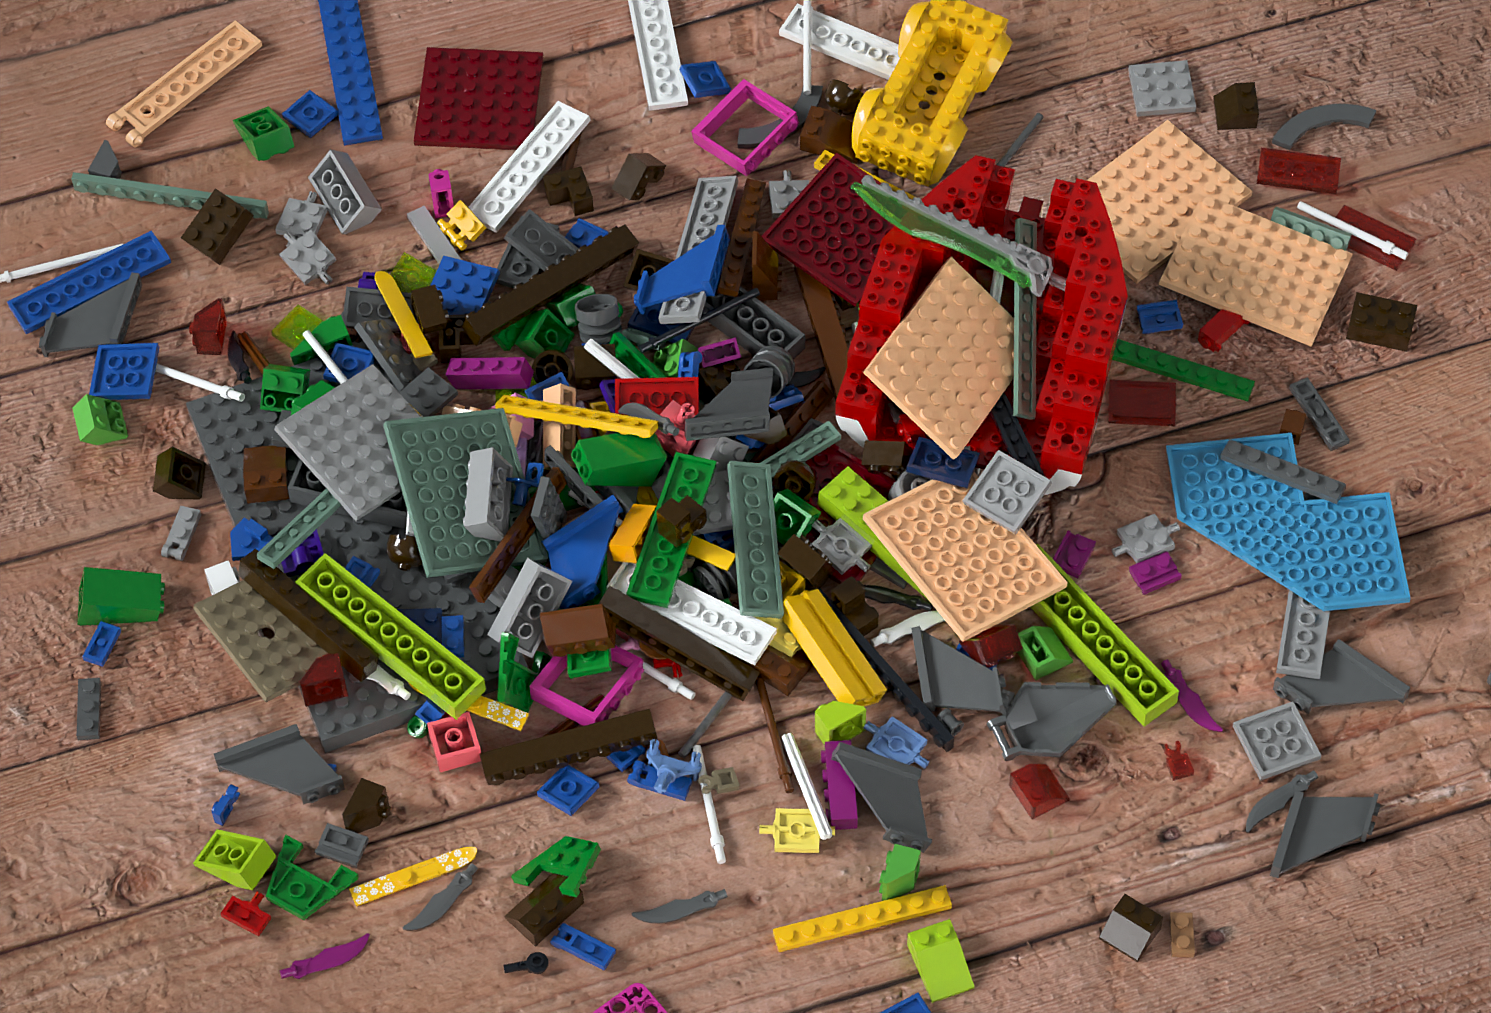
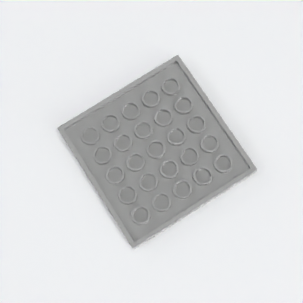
[274,364,421,521]

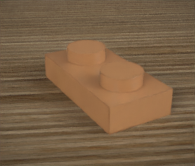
[1169,912,1195,958]

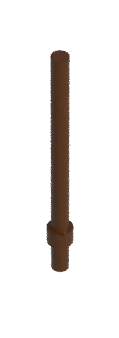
[755,678,794,793]

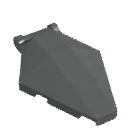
[987,682,1117,761]

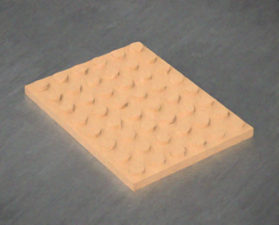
[1087,120,1252,284]
[1159,193,1353,347]
[863,257,1014,459]
[863,472,1068,642]

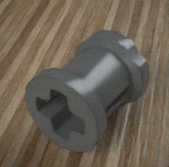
[936,708,964,737]

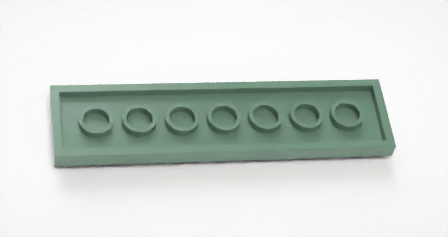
[727,461,784,619]

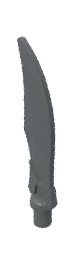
[618,402,679,436]
[1246,770,1318,833]
[403,863,478,930]
[632,889,728,923]

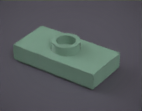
[622,327,666,350]

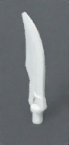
[870,611,945,647]
[366,664,411,700]

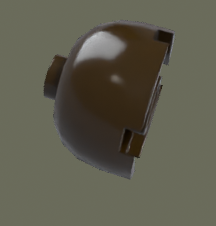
[825,79,864,116]
[532,349,573,384]
[773,460,816,501]
[387,534,423,571]

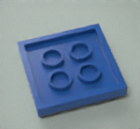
[431,255,500,315]
[89,343,160,400]

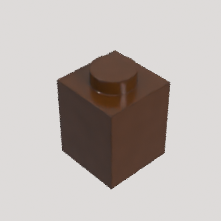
[1279,409,1307,445]

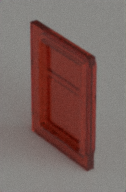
[1108,379,1177,427]

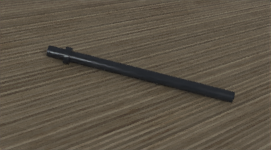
[639,288,760,353]

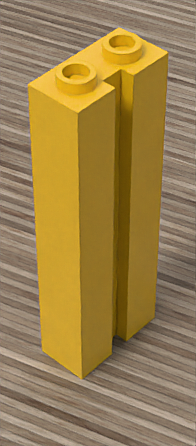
[782,589,887,707]

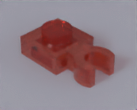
[1164,741,1194,781]

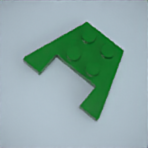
[497,632,552,713]
[266,835,359,920]
[511,836,601,897]

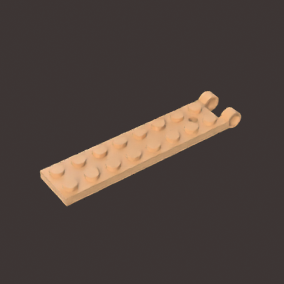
[106,21,262,148]

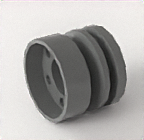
[575,294,622,344]
[743,345,795,398]
[693,561,738,601]

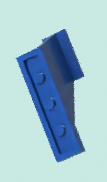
[634,225,730,314]
[541,495,623,610]

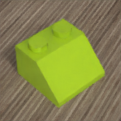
[815,701,866,745]

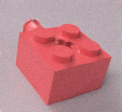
[655,400,699,457]
[427,712,481,772]

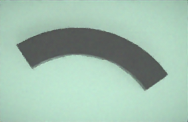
[737,85,823,148]
[1272,104,1377,150]

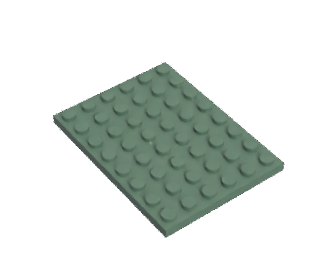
[383,408,549,578]

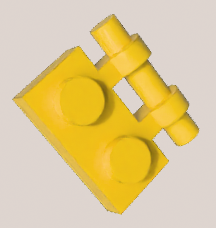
[437,200,487,251]

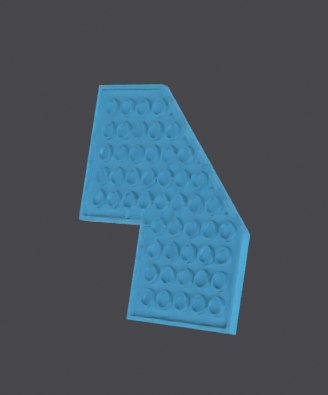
[1166,433,1410,611]

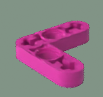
[593,983,667,1013]

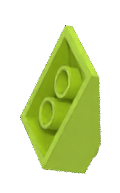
[193,829,277,891]
[907,919,974,1003]

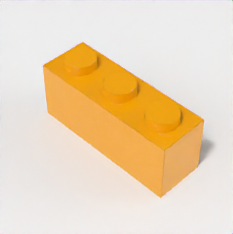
[609,504,657,563]

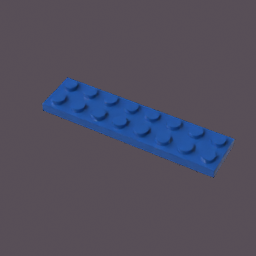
[7,230,171,335]

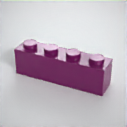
[446,357,534,389]
[821,740,858,830]

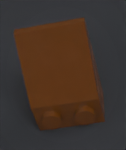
[800,105,859,164]
[752,231,782,300]
[243,445,290,504]

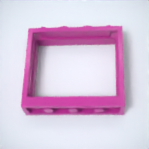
[691,79,799,177]
[529,645,644,726]

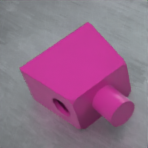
[428,169,454,219]

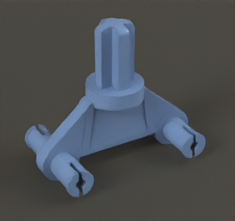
[646,739,702,794]

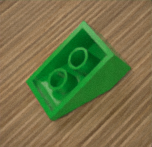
[233,106,295,161]
[290,315,353,365]

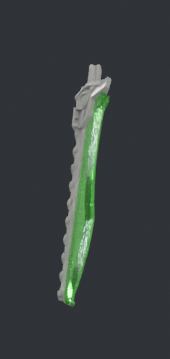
[851,175,1067,297]

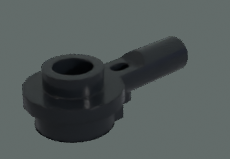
[503,952,549,974]

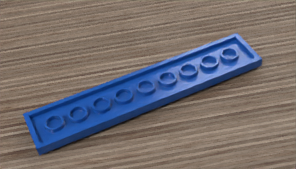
[318,0,383,146]

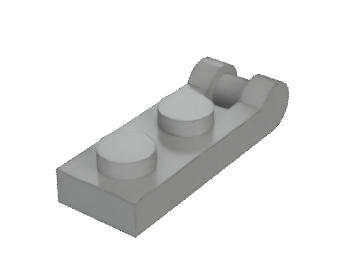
[161,506,201,561]

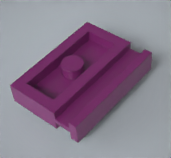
[1053,530,1096,578]
[1129,551,1182,595]

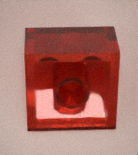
[189,298,227,355]
[959,625,1023,667]
[300,653,348,707]
[1009,764,1070,820]

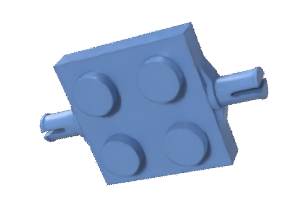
[864,716,929,769]

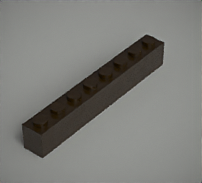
[238,548,379,682]
[599,586,760,701]
[479,708,658,785]

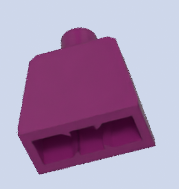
[698,337,741,368]

